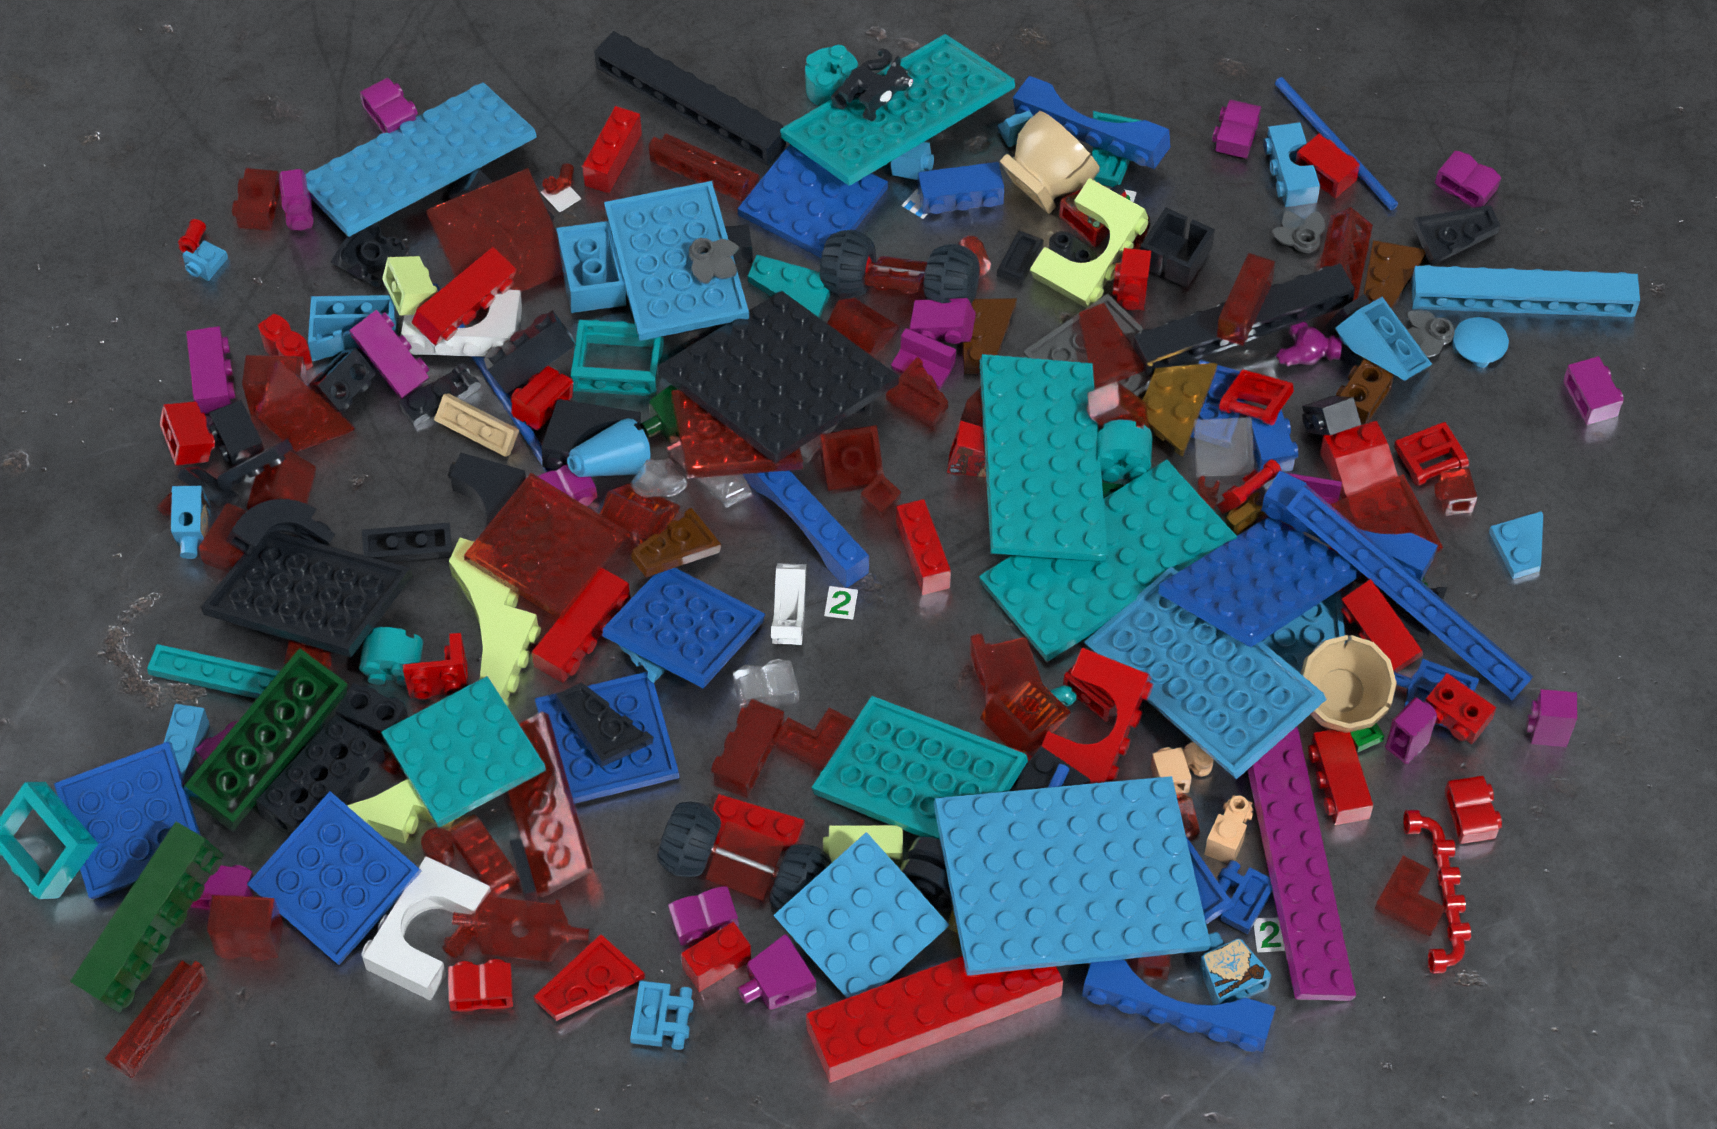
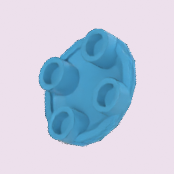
[1452,317,1509,368]

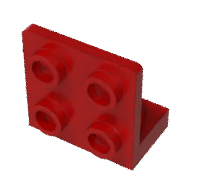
[403,633,469,699]

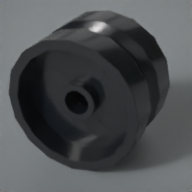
[899,836,954,911]

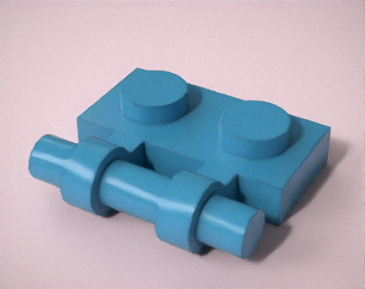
[630,981,694,1050]

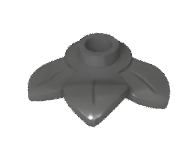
[1272,211,1325,253]
[689,238,739,284]
[1407,311,1455,357]

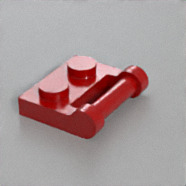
[1219,369,1294,426]
[1394,422,1469,486]
[1216,459,1282,514]

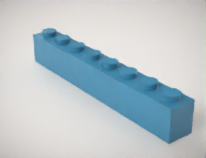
[1411,265,1640,317]

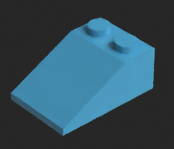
[556,221,626,313]
[1335,297,1432,381]

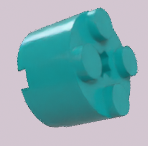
[805,45,859,106]
[1096,420,1152,482]
[359,627,424,687]

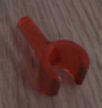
[381,749,401,775]

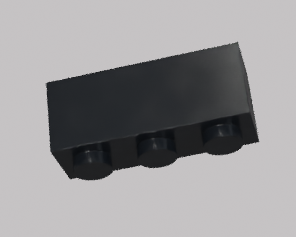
[484,310,576,394]
[362,522,453,563]

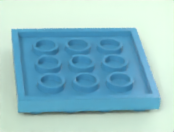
[773,832,950,998]

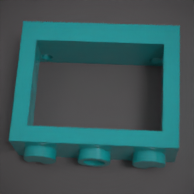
[571,319,664,397]
[0,782,98,899]

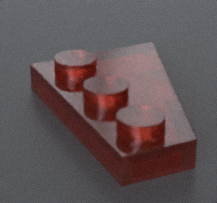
[1079,303,1144,391]

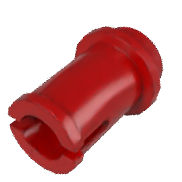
[178,219,206,253]

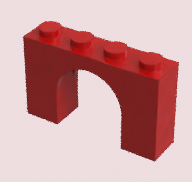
[1042,648,1154,783]

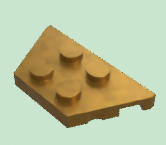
[1137,363,1218,456]

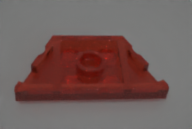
[255,358,355,452]

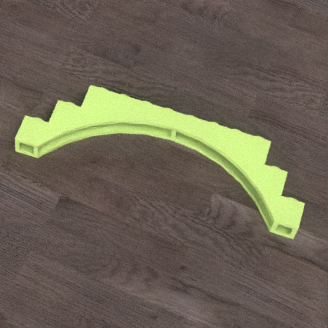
[347,538,541,844]

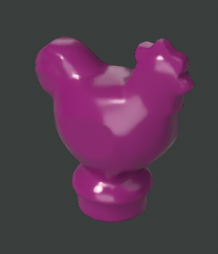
[1276,322,1342,367]

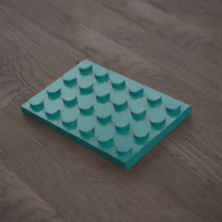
[811,696,1028,840]

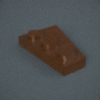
[1363,240,1426,310]
[963,298,1017,374]
[631,507,721,577]

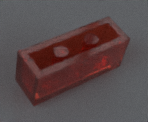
[1217,253,1275,346]
[711,699,785,798]

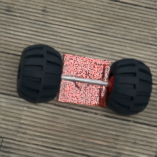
[820,230,980,305]
[657,801,832,912]

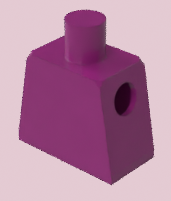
[737,934,816,1010]

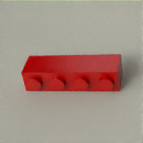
[411,247,517,346]
[532,567,631,683]

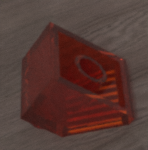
[597,483,681,546]
[980,672,1071,754]

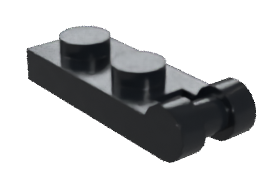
[398,363,481,427]
[217,438,293,490]

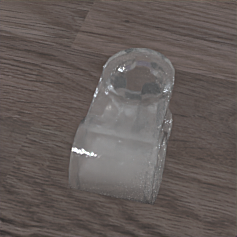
[631,458,688,498]

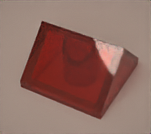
[827,298,899,357]
[820,425,885,491]
[247,451,316,510]

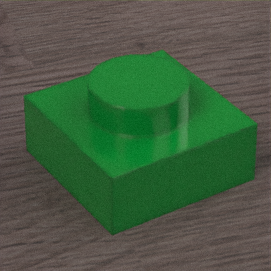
[1350,723,1385,753]

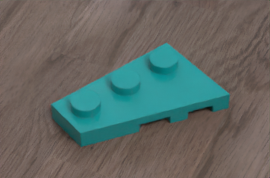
[1092,111,1142,187]
[748,255,831,318]

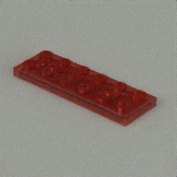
[508,711,594,897]

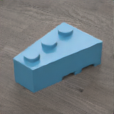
[308,295,399,362]

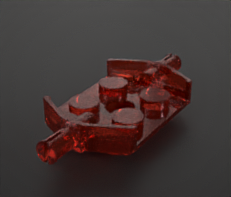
[452,891,589,962]

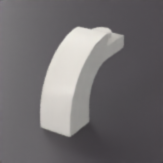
[771,563,807,645]

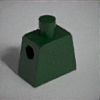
[640,385,713,444]

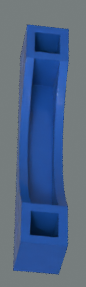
[1013,76,1171,169]
[739,446,869,588]
[1261,471,1438,581]
[1082,959,1276,1052]

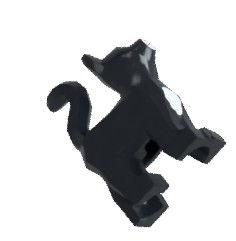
[831,48,913,121]

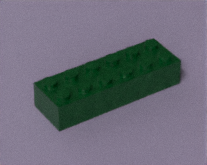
[184,648,348,832]
[70,821,224,1013]

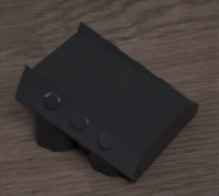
[330,223,409,288]

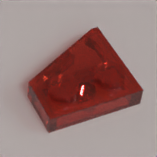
[886,357,948,427]

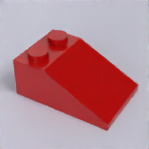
[1320,421,1407,523]

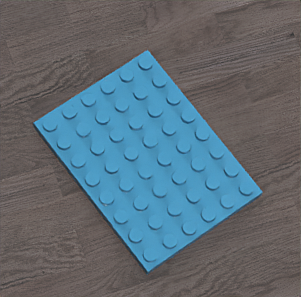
[933,776,1211,976]

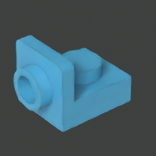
[998,110,1033,147]
[182,240,228,281]

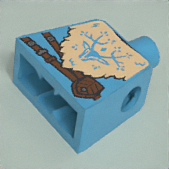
[171,486,211,559]
[1199,932,1271,1005]

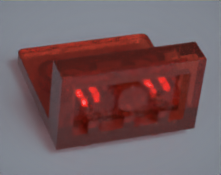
[969,633,1043,703]

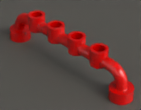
[1403,810,1471,974]

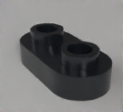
[1049,231,1097,263]

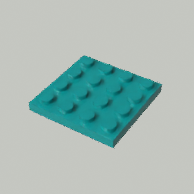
[381,676,546,828]

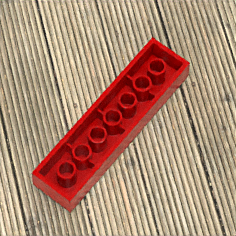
[806,956,1063,1083]

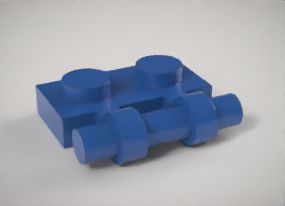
[1217,860,1273,935]

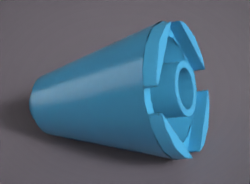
[567,418,651,477]

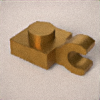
[1226,492,1266,536]

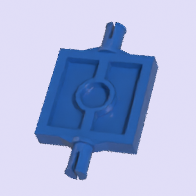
[1394,659,1479,729]

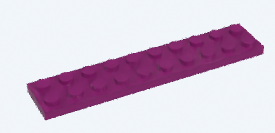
[1248,726,1356,1001]

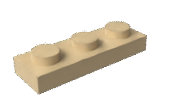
[434,393,519,457]

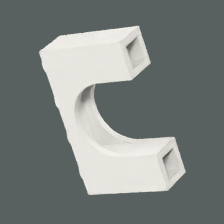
[401,290,522,357]
[362,856,493,1000]

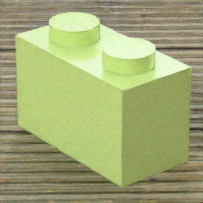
[382,256,438,315]

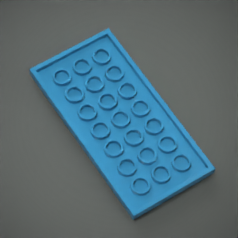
[306,82,537,237]
[1084,566,1327,779]

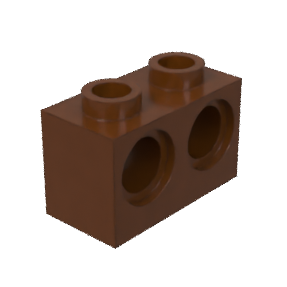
[1335,358,1395,425]

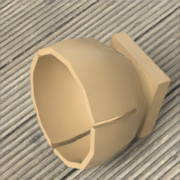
[999,111,1100,214]
[1300,635,1397,733]

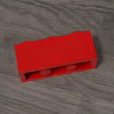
[582,106,642,194]
[896,499,951,595]
[1340,579,1423,673]
[1308,729,1374,826]

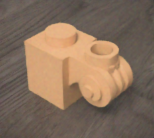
[1150,742,1214,795]
[1204,795,1253,864]

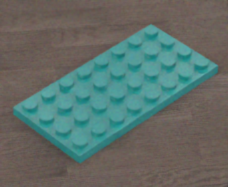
[780,34,1015,186]
[979,354,1108,562]
[979,460,1237,662]

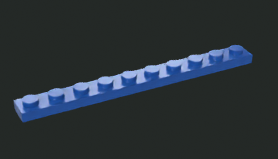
[1286,485,1534,700]

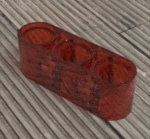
[447,814,520,898]

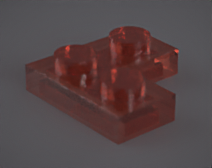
[773,708,855,771]
[1375,855,1446,937]

